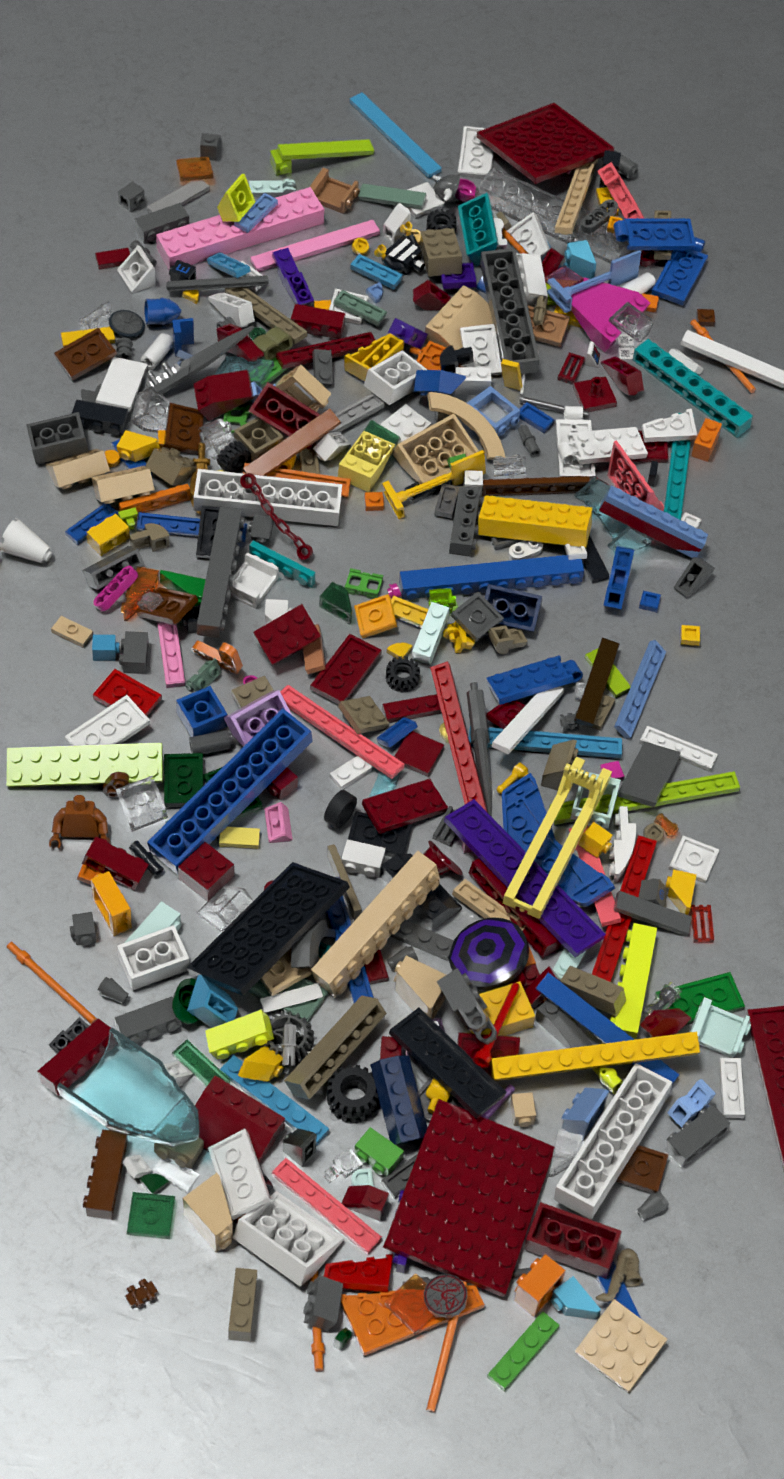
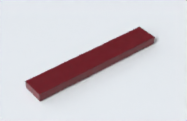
[276,332,376,369]

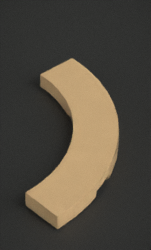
[428,392,505,460]

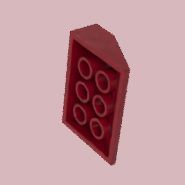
[181,1075,285,1164]

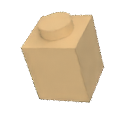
[510,1093,536,1127]

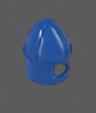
[144,298,182,325]

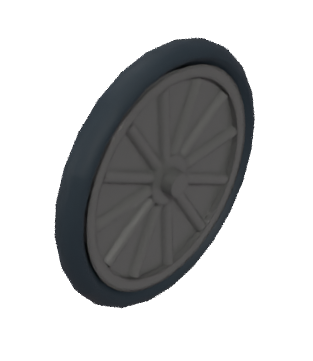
[109,310,145,337]

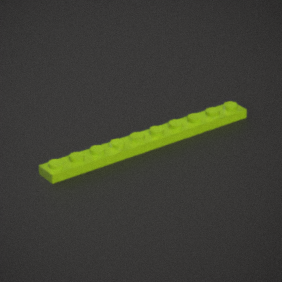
[549,771,740,825]

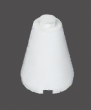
[0,518,52,563]

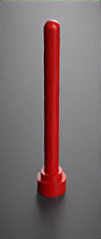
[473,983,520,1068]

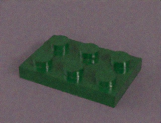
[164,753,203,807]

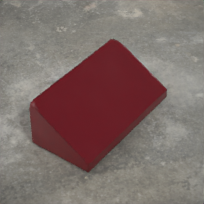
[524,966,561,1009]

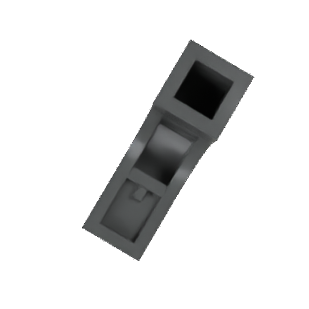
[291,920,335,969]

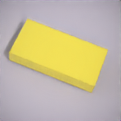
[219,827,260,849]

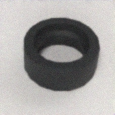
[324,790,357,829]

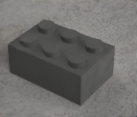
[26,412,89,464]

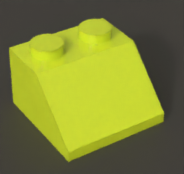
[217,174,255,222]

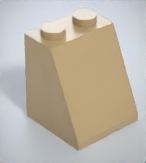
[394,956,446,1020]
[183,1172,233,1252]

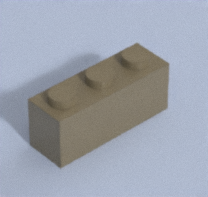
[560,966,626,1016]
[228,1268,258,1342]

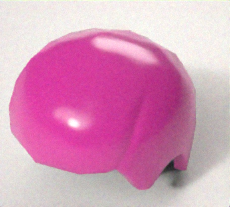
[455,178,478,202]

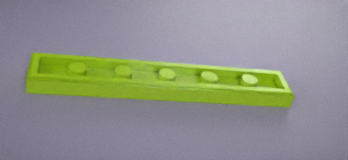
[277,139,375,160]

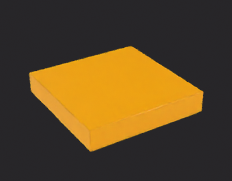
[354,594,397,639]

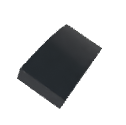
[49,1017,89,1053]

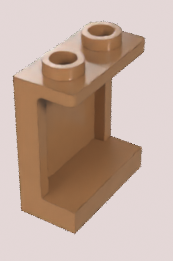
[310,168,360,214]

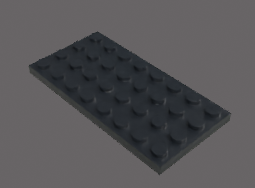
[187,862,350,996]

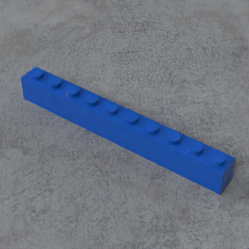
[399,555,584,600]

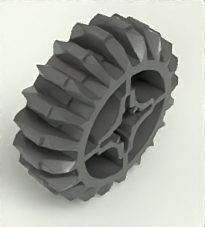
[260,1011,314,1063]

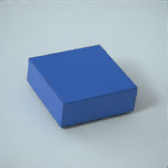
[639,590,661,613]

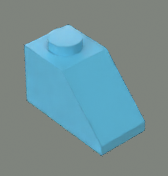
[551,1276,601,1320]

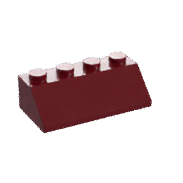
[249,382,320,449]

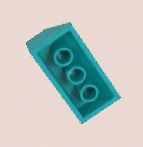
[458,192,499,266]

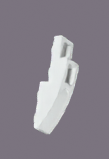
[608,806,636,884]

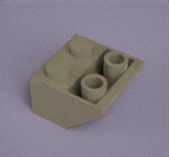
[146,447,196,486]
[541,740,579,791]

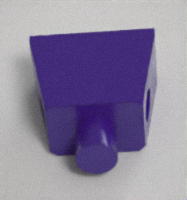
[388,318,428,349]

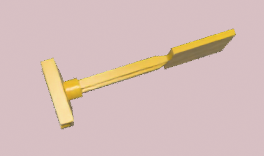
[382,450,486,520]

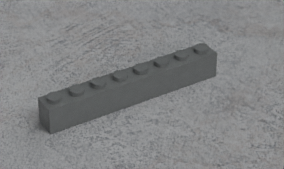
[197,506,245,638]

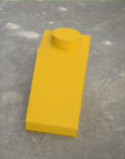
[116,430,160,462]
[665,869,697,915]
[238,1046,284,1082]

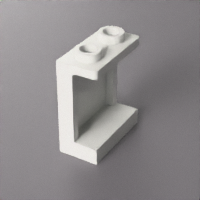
[229,553,278,609]

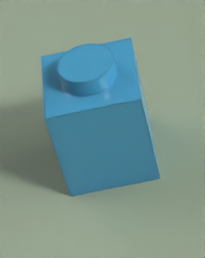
[92,635,120,661]

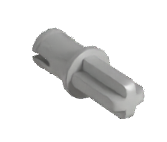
[281,1024,298,1067]

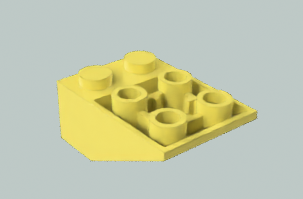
[338,431,395,492]

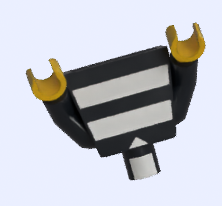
[374,221,425,275]

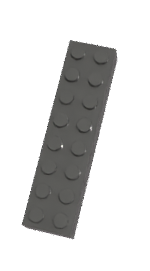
[480,248,540,374]

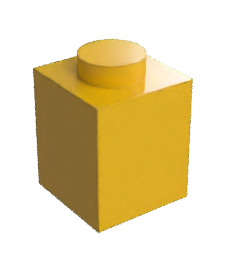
[578,822,613,858]

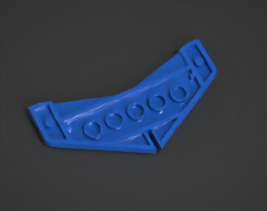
[502,773,615,907]

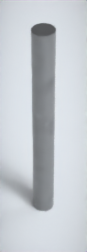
[519,396,589,419]

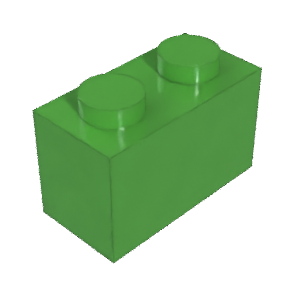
[354,1127,404,1177]

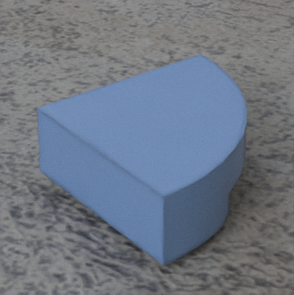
[366,282,383,304]

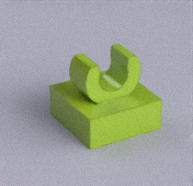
[118,507,138,530]

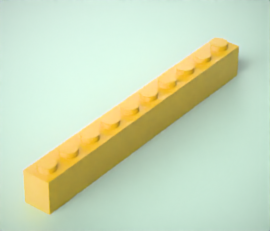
[490,1032,700,1081]

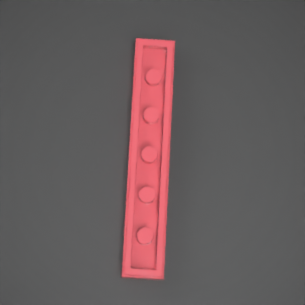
[569,825,621,927]
[272,1158,382,1255]

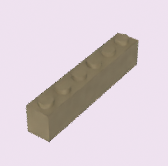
[284,995,387,1100]

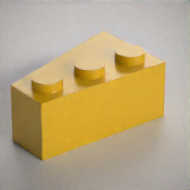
[344,333,404,382]

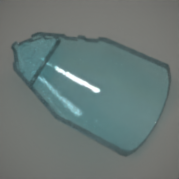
[57,1027,200,1147]

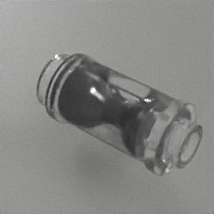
[642,982,682,1020]

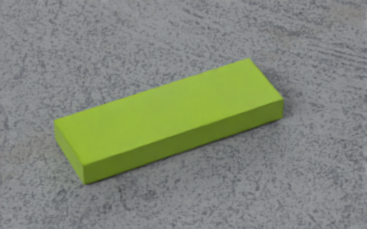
[585,648,631,698]

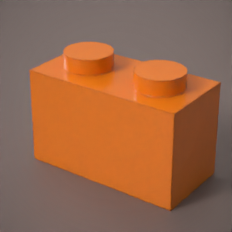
[691,418,722,462]

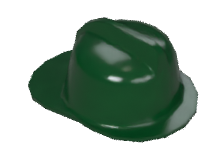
[172,978,198,1024]

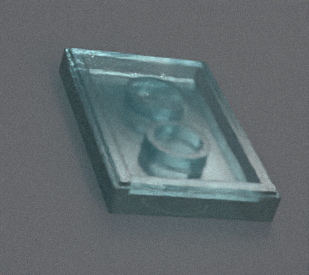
[214,356,275,387]

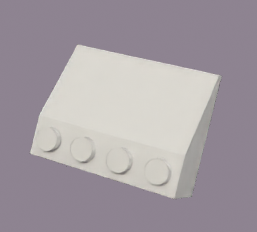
[233,1191,344,1287]

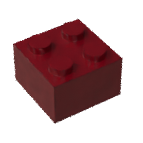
[178,842,235,902]

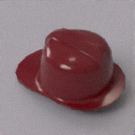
[423,841,463,875]

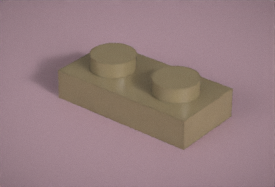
[592,694,615,731]

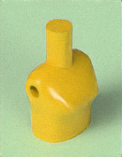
[425,1077,450,1114]

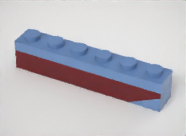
[598,486,708,558]

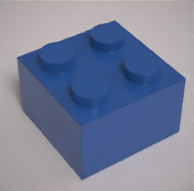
[176,686,228,737]

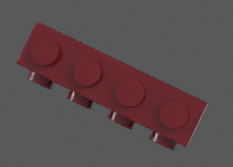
[37,1018,119,1096]

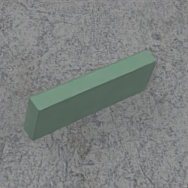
[334,290,387,326]

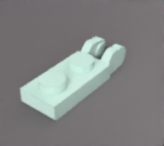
[249,179,296,197]

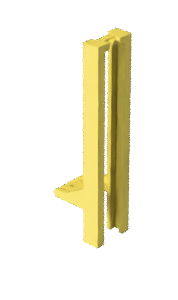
[503,757,612,919]

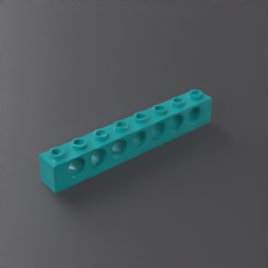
[632,339,753,438]

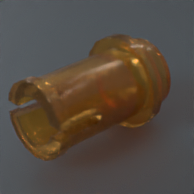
[654,813,679,837]

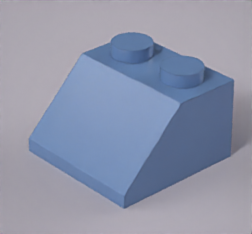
[561,1087,609,1141]

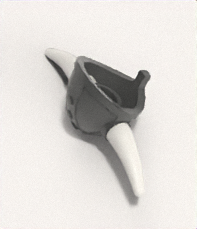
[433,175,460,202]

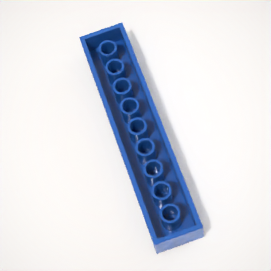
[147,708,313,875]

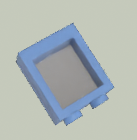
[467,386,520,436]

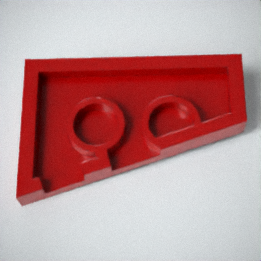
[324,1254,393,1292]

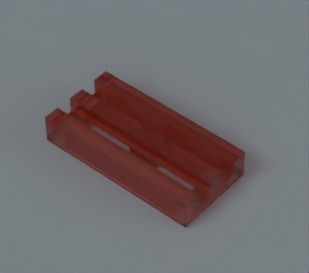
[690,905,714,943]

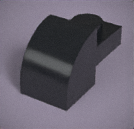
[440,345,473,373]

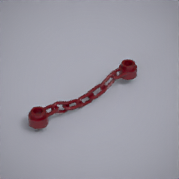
[240,473,313,560]

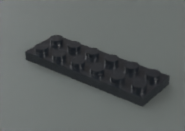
[389,1007,507,1119]

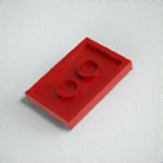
[93,669,162,716]

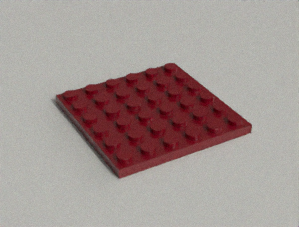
[477,102,614,184]

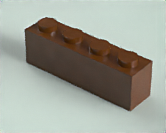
[83,1129,128,1220]

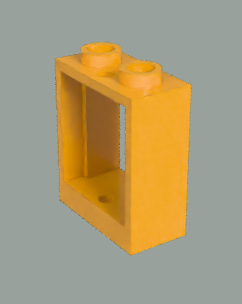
[91,871,132,936]

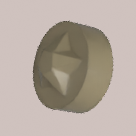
[643,823,664,842]

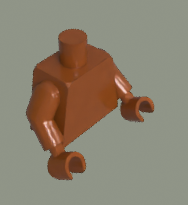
[49,795,111,849]

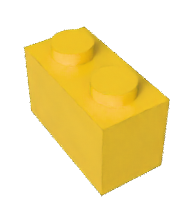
[86,514,130,556]

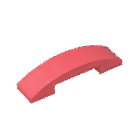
[597,162,644,218]

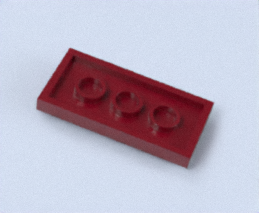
[310,634,382,705]
[361,779,448,834]

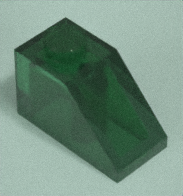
[319,582,352,625]

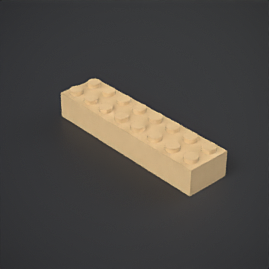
[311,851,440,998]

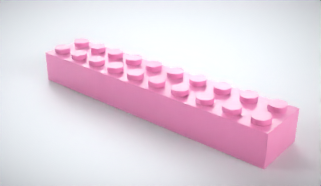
[156,187,324,270]

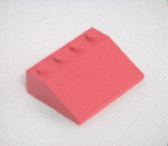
[607,440,664,511]

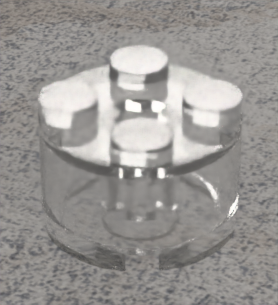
[199,418,237,460]

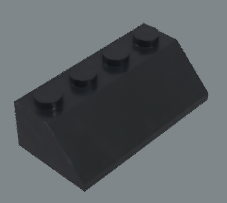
[380,853,462,931]

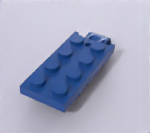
[613,218,696,250]
[652,237,708,305]
[486,655,583,705]

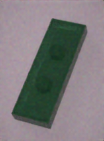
[172,1039,231,1087]

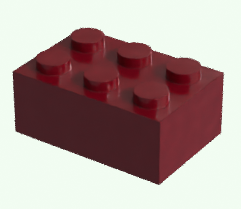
[253,604,321,666]

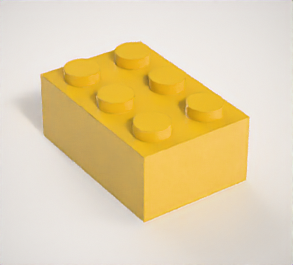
[470,982,535,1036]

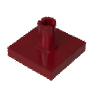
[573,377,617,412]

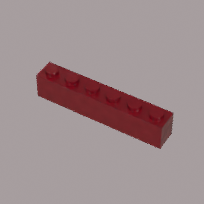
[468,858,562,958]

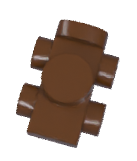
[125,1279,158,1308]

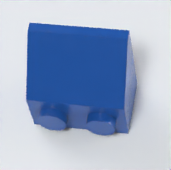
[414,370,466,397]

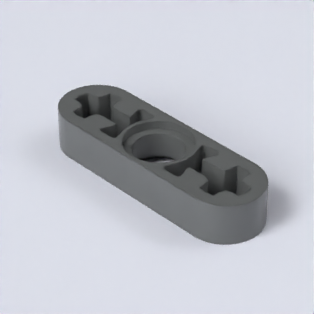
[581,200,618,234]

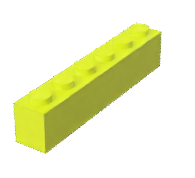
[610,923,657,1040]

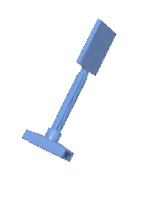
[547,250,641,313]

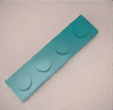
[249,540,316,588]

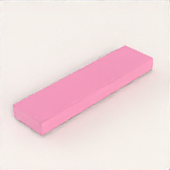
[158,622,185,688]

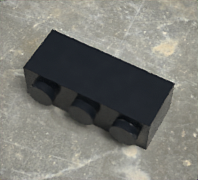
[71,399,129,436]

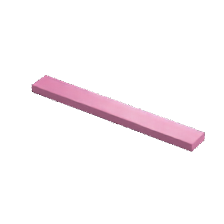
[250,220,380,272]

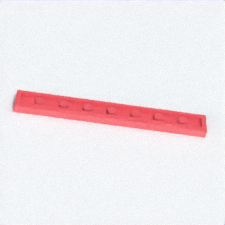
[280,685,405,779]

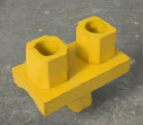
[443,621,475,653]

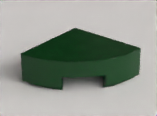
[139,1174,169,1196]
[334,1327,353,1350]

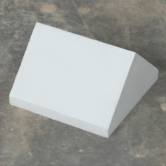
[117,245,156,293]

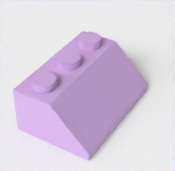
[224,690,292,747]

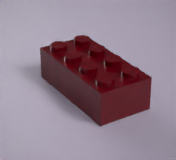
[525,1202,622,1279]

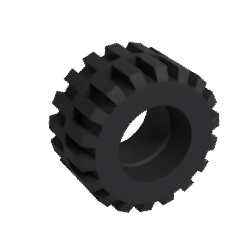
[327,1064,379,1123]

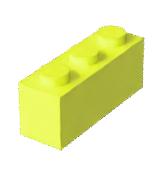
[205,1010,274,1060]

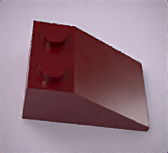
[193,370,254,421]

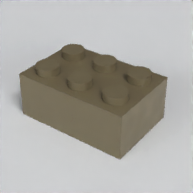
[420,228,462,276]

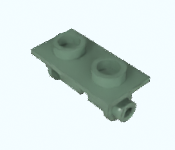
[185,658,222,692]

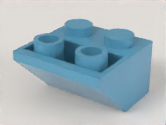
[187,974,238,1028]

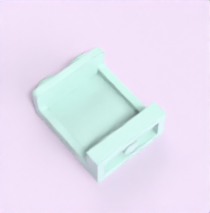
[690,997,751,1058]

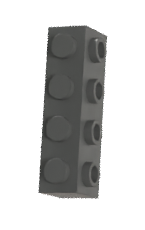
[449,486,483,557]

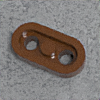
[103,772,129,797]

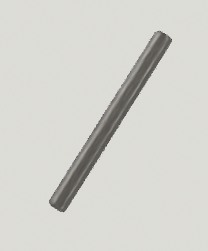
[166,275,269,291]

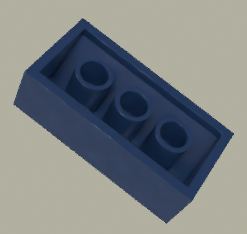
[370,1056,427,1145]

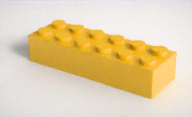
[478,495,592,547]

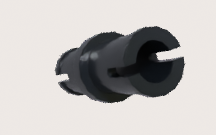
[129,840,164,877]

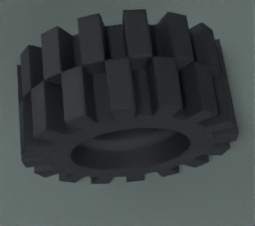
[426,209,457,233]
[217,441,251,473]
[386,656,420,692]

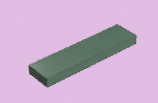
[358,184,427,209]

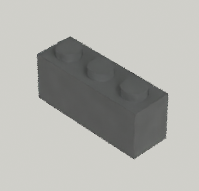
[135,203,189,244]
[82,546,145,590]
[114,996,182,1047]
[665,1105,730,1167]

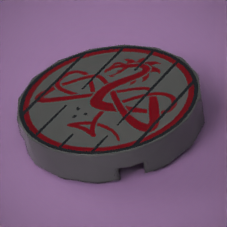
[424,1274,468,1318]

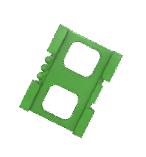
[221,405,250,434]
[344,568,383,599]

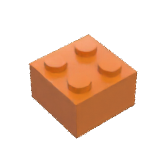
[514,1254,566,1317]

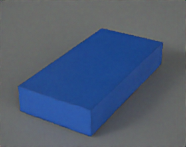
[519,402,555,434]
[376,717,418,748]

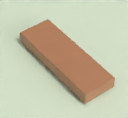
[303,624,325,674]

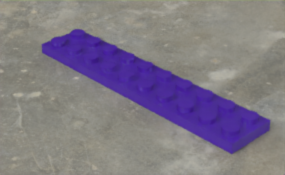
[444,799,606,958]

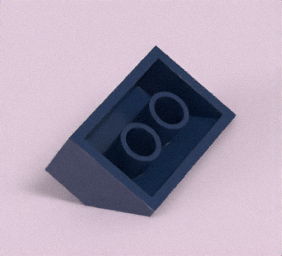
[485,584,542,632]

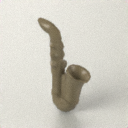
[596,1248,643,1302]

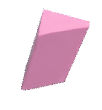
[264,802,292,843]

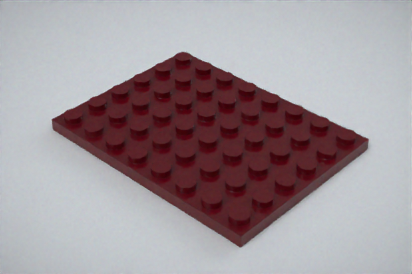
[383,1099,555,1297]

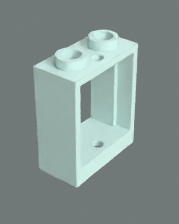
[571,771,621,828]

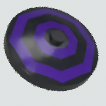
[449,917,529,991]

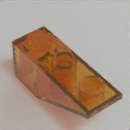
[121,566,159,622]

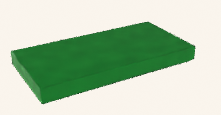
[655,972,745,1025]

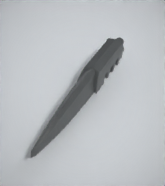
[141,326,254,399]
[466,682,492,816]

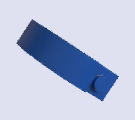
[603,546,635,609]

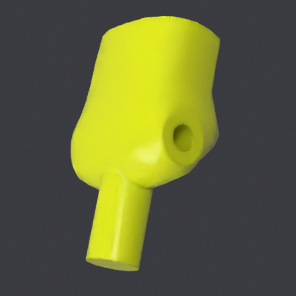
[592,1067,623,1095]

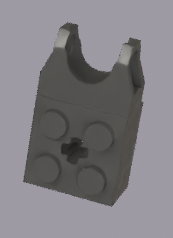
[436,968,497,1045]

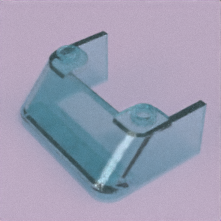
[574,476,653,552]

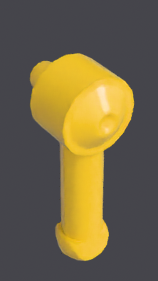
[496,762,529,795]

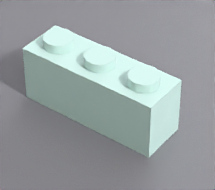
[412,602,450,665]

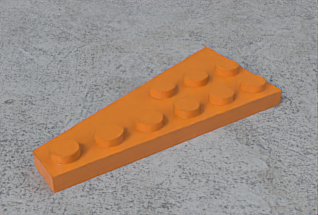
[340,1285,485,1356]

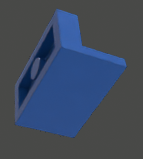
[172,318,194,356]

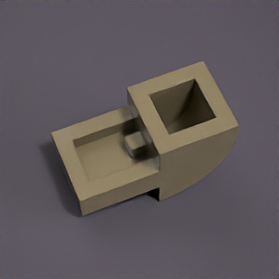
[130,523,170,552]
[488,626,528,654]

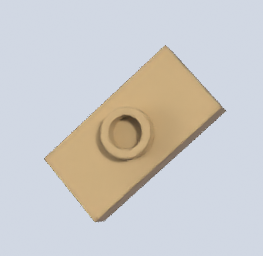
[51,616,93,648]

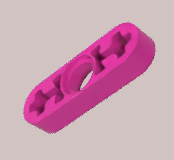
[93,566,138,612]

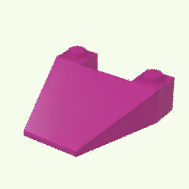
[571,277,650,353]

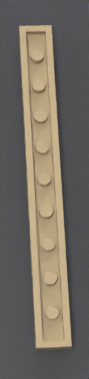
[555,159,598,235]

